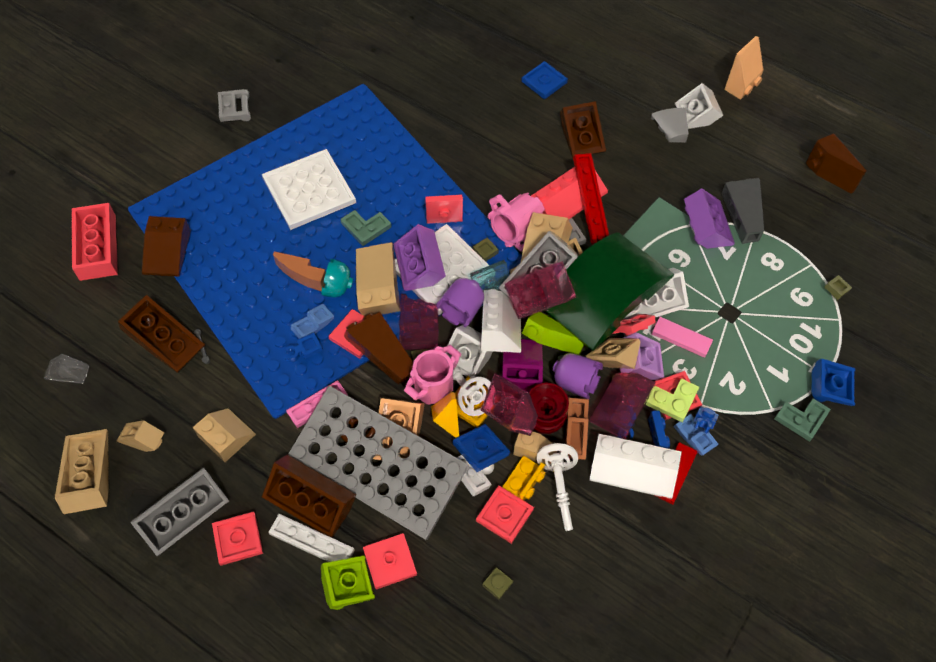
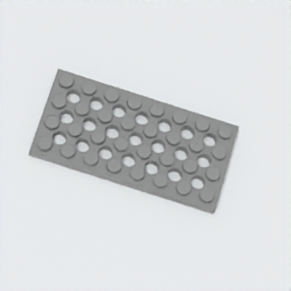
[288,385,469,540]

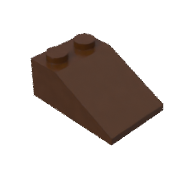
[560,101,606,158]
[806,133,867,193]
[142,216,191,277]

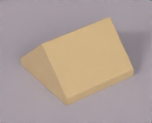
[586,338,641,369]

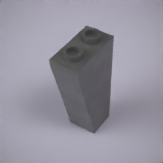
[721,178,764,244]

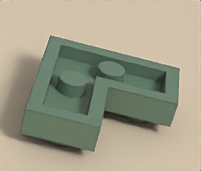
[340,210,392,246]
[774,398,831,442]

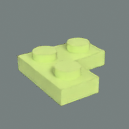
[646,378,699,423]

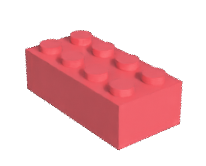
[72,203,118,281]

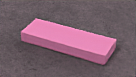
[652,317,713,358]
[286,380,348,428]

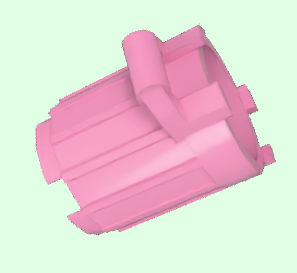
[488,193,545,252]
[404,345,462,405]

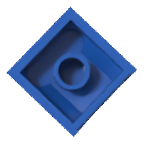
[811,359,855,406]

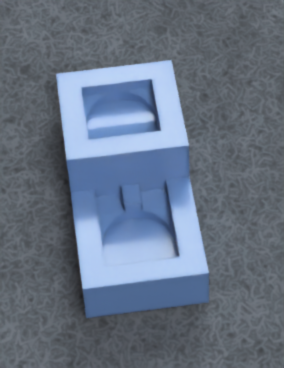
[291,304,334,339]
[673,414,718,456]

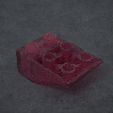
[505,261,576,319]

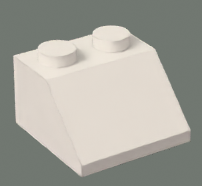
[675,83,723,129]
[446,325,493,378]

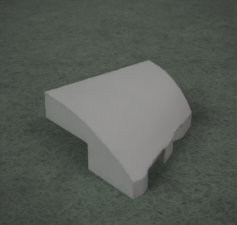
[651,108,689,142]

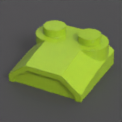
[321,555,375,610]

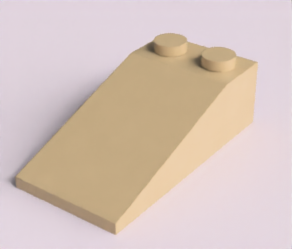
[520,212,573,263]
[356,242,401,316]
[55,429,109,514]

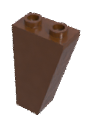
[344,312,413,385]

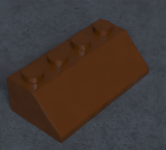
[262,455,356,538]

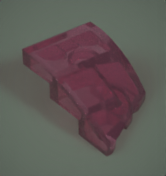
[399,294,439,350]

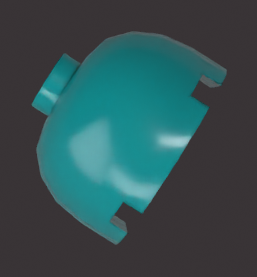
[321,259,354,298]

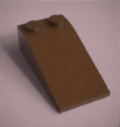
[118,295,205,373]

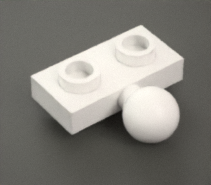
[457,455,494,497]

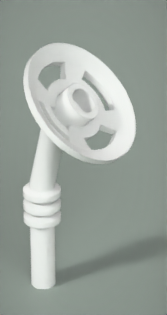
[445,353,495,416]
[537,443,578,531]

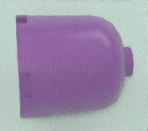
[436,278,484,327]
[553,353,603,399]

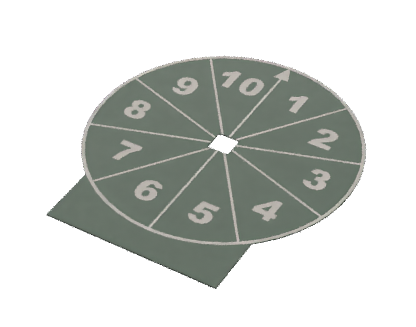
[623,197,842,415]

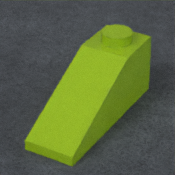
[522,311,584,355]

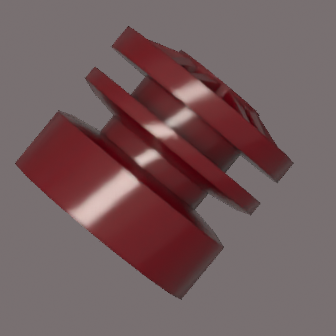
[525,382,569,434]

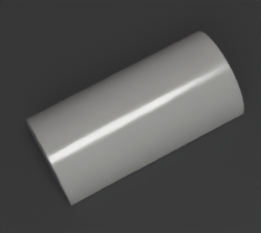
[499,231,578,313]
[130,467,229,556]

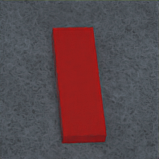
[654,442,698,505]

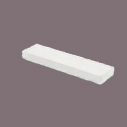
[268,514,355,562]

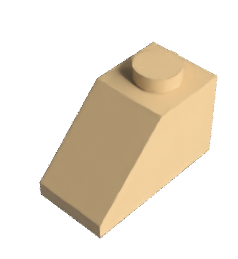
[117,420,164,452]
[513,428,557,465]

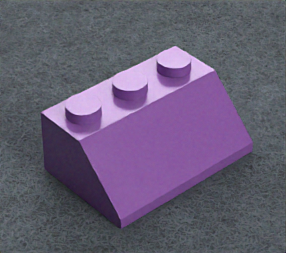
[684,188,735,249]
[393,224,446,291]

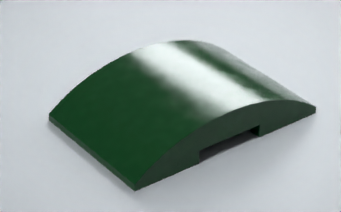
[538,232,674,351]

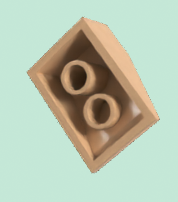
[724,36,763,100]
[373,398,425,461]

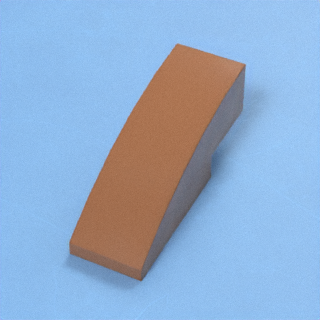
[273,251,326,291]
[565,398,589,460]

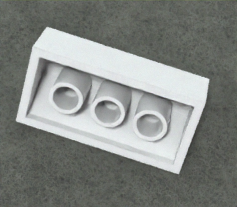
[624,268,689,319]
[481,289,521,353]
[590,434,681,499]

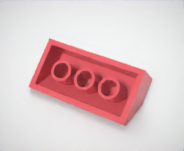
[531,167,608,219]

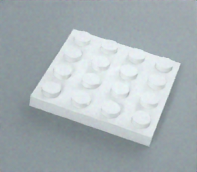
[262,149,356,230]
[395,224,495,316]

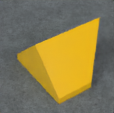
[431,392,459,438]

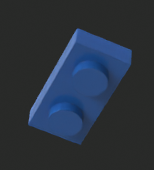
[648,410,670,449]

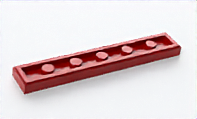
[573,153,609,245]

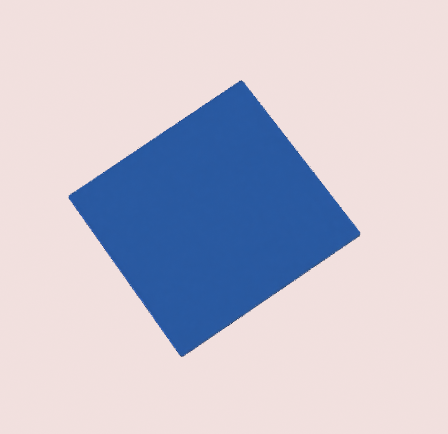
[128,84,522,419]

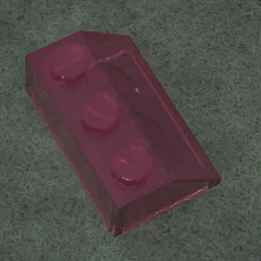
[481,373,538,436]
[589,373,656,439]

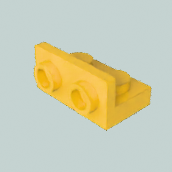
[502,456,546,501]

